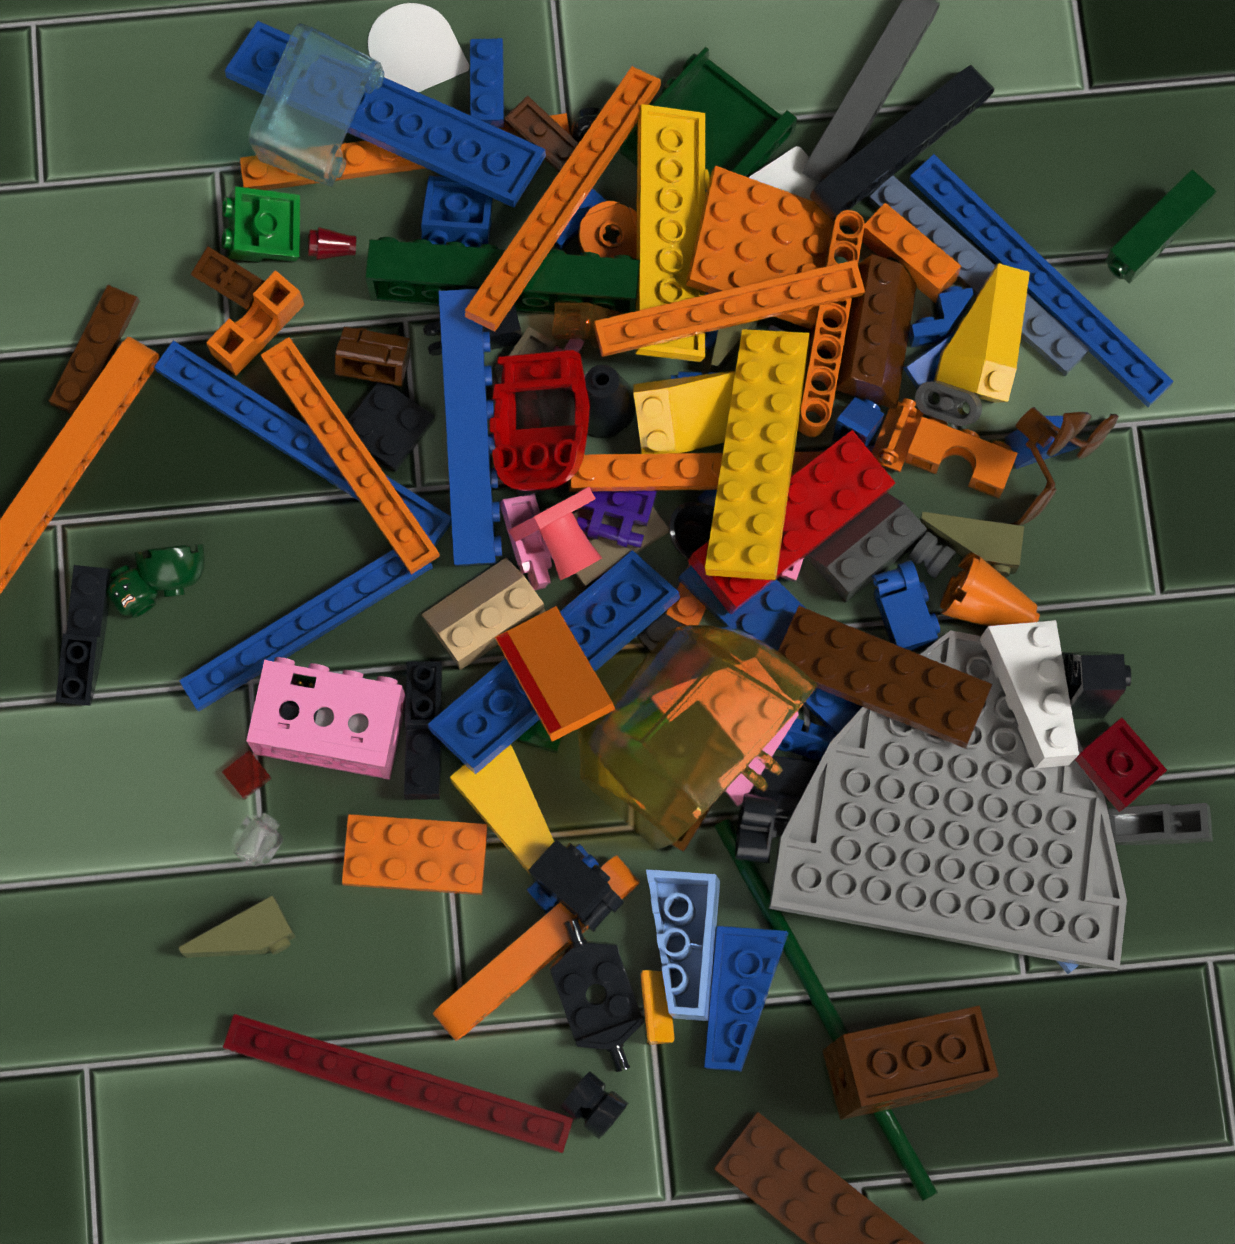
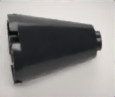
[569,365,636,438]

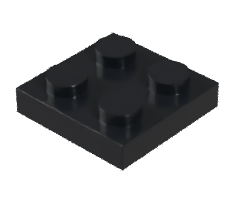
[348,382,435,472]

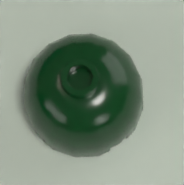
[134,544,205,597]

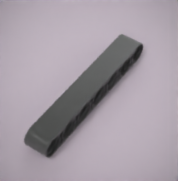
[803,0,940,183]

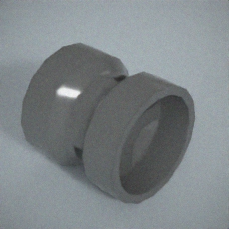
[908,531,956,579]

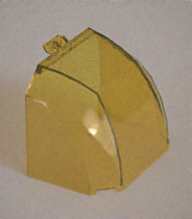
[578,625,818,850]

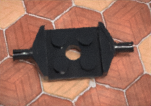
[549,918,644,1072]

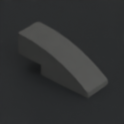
[1107,803,1213,845]

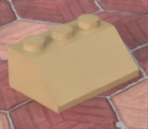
[421,558,545,670]

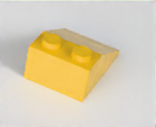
[633,371,735,454]

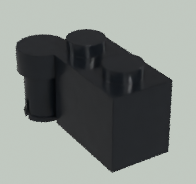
[528,839,624,932]

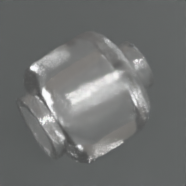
[231,813,284,867]

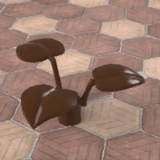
[1011,407,1119,526]

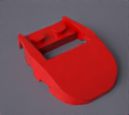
[490,350,590,491]

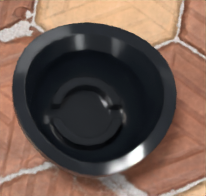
[669,502,714,559]

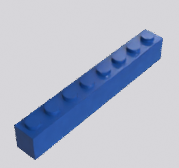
[439,289,502,567]

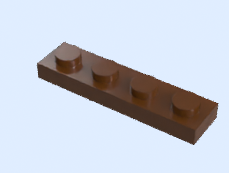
[49,285,140,414]

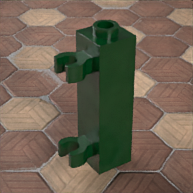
[1105,169,1217,284]

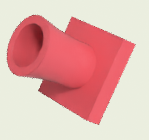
[509,487,602,581]

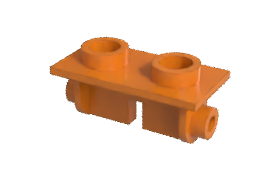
[872,398,924,472]

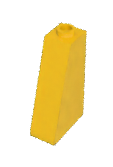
[450,745,554,876]

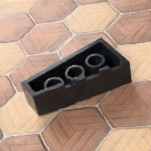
[1062,651,1131,719]

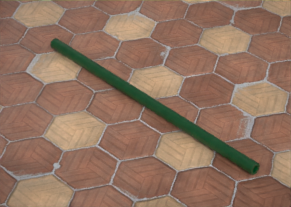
[714,819,938,1201]

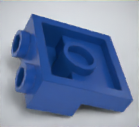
[421,176,493,248]

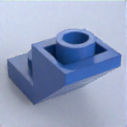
[909,286,973,348]

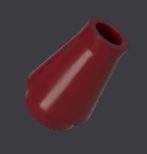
[308,227,356,260]

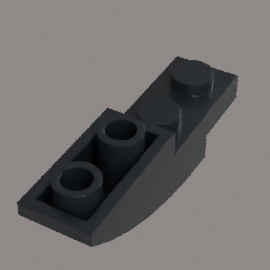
[55,565,111,706]
[404,661,442,800]

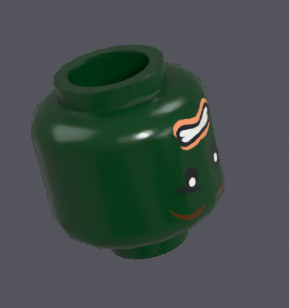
[107,565,158,618]

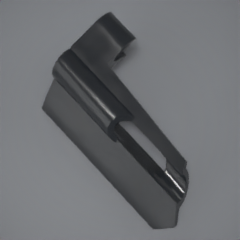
[735,756,819,864]

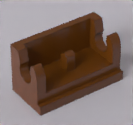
[190,246,265,310]

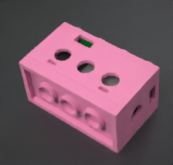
[246,657,406,780]

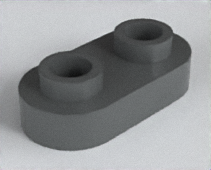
[915,381,982,426]

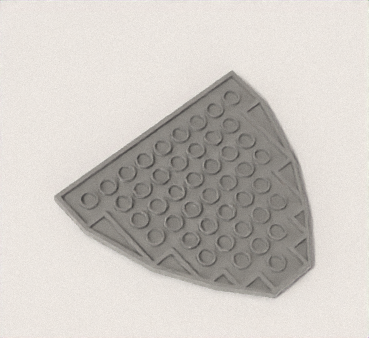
[769,630,1127,971]

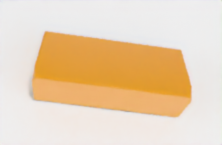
[641,970,675,1045]

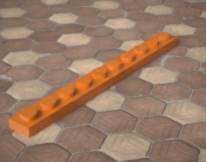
[465,66,661,332]
[240,113,570,190]

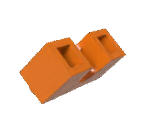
[862,203,961,303]
[206,270,304,376]
[905,416,1018,499]

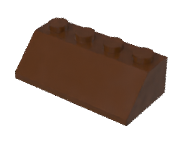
[836,254,917,409]

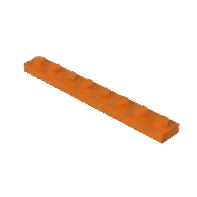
[593,260,865,357]
[261,337,440,575]
[568,452,823,492]

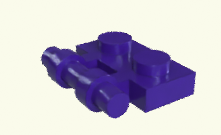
[577,491,657,548]

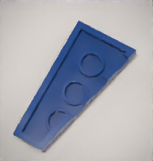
[704,926,788,1072]

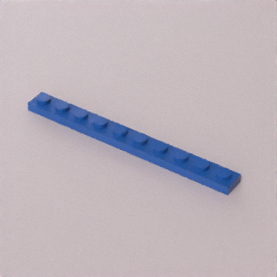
[909,154,1174,407]
[154,340,452,547]

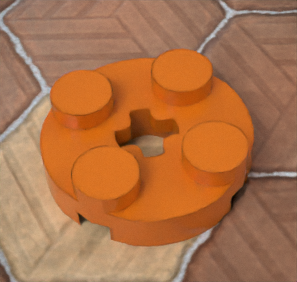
[577,201,637,260]

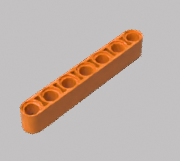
[798,210,865,437]
[433,855,640,1041]

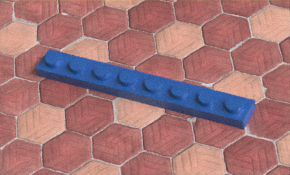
[179,549,433,712]

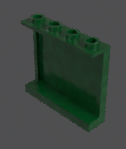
[620,47,797,177]

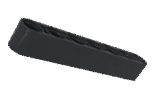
[810,65,995,221]

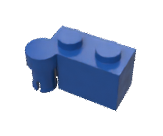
[872,560,940,652]

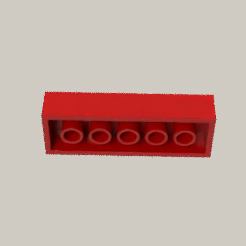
[688,430,895,614]

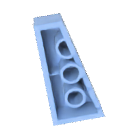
[646,869,720,1021]

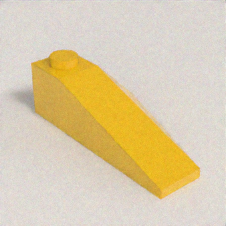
[934,263,1030,403]

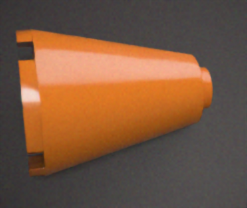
[940,552,1040,627]

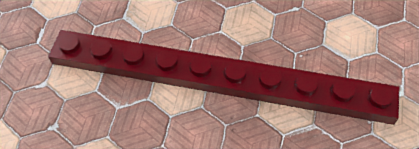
[223,1014,574,1154]

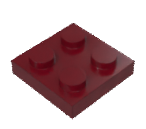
[1074,717,1167,812]

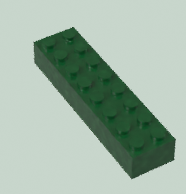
[365,237,640,319]

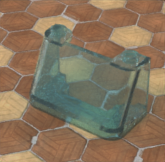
[249,23,385,187]

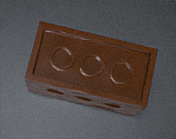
[823,1005,999,1120]

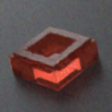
[222,750,272,800]

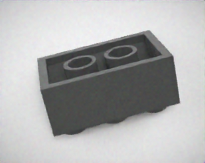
[806,493,927,602]

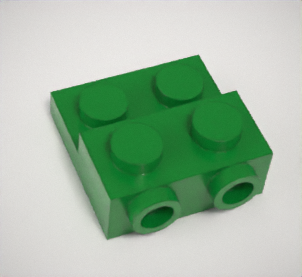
[221,186,300,262]

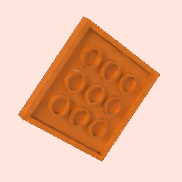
[686,166,835,329]

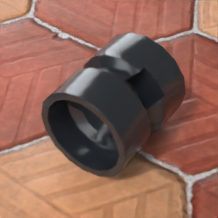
[561,1071,629,1139]

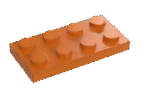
[342,814,488,895]

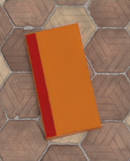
[495,606,615,742]

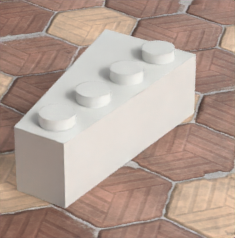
[979,620,1079,768]

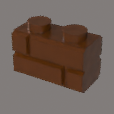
[335,326,410,386]

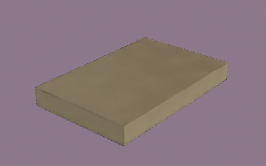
[573,507,669,589]

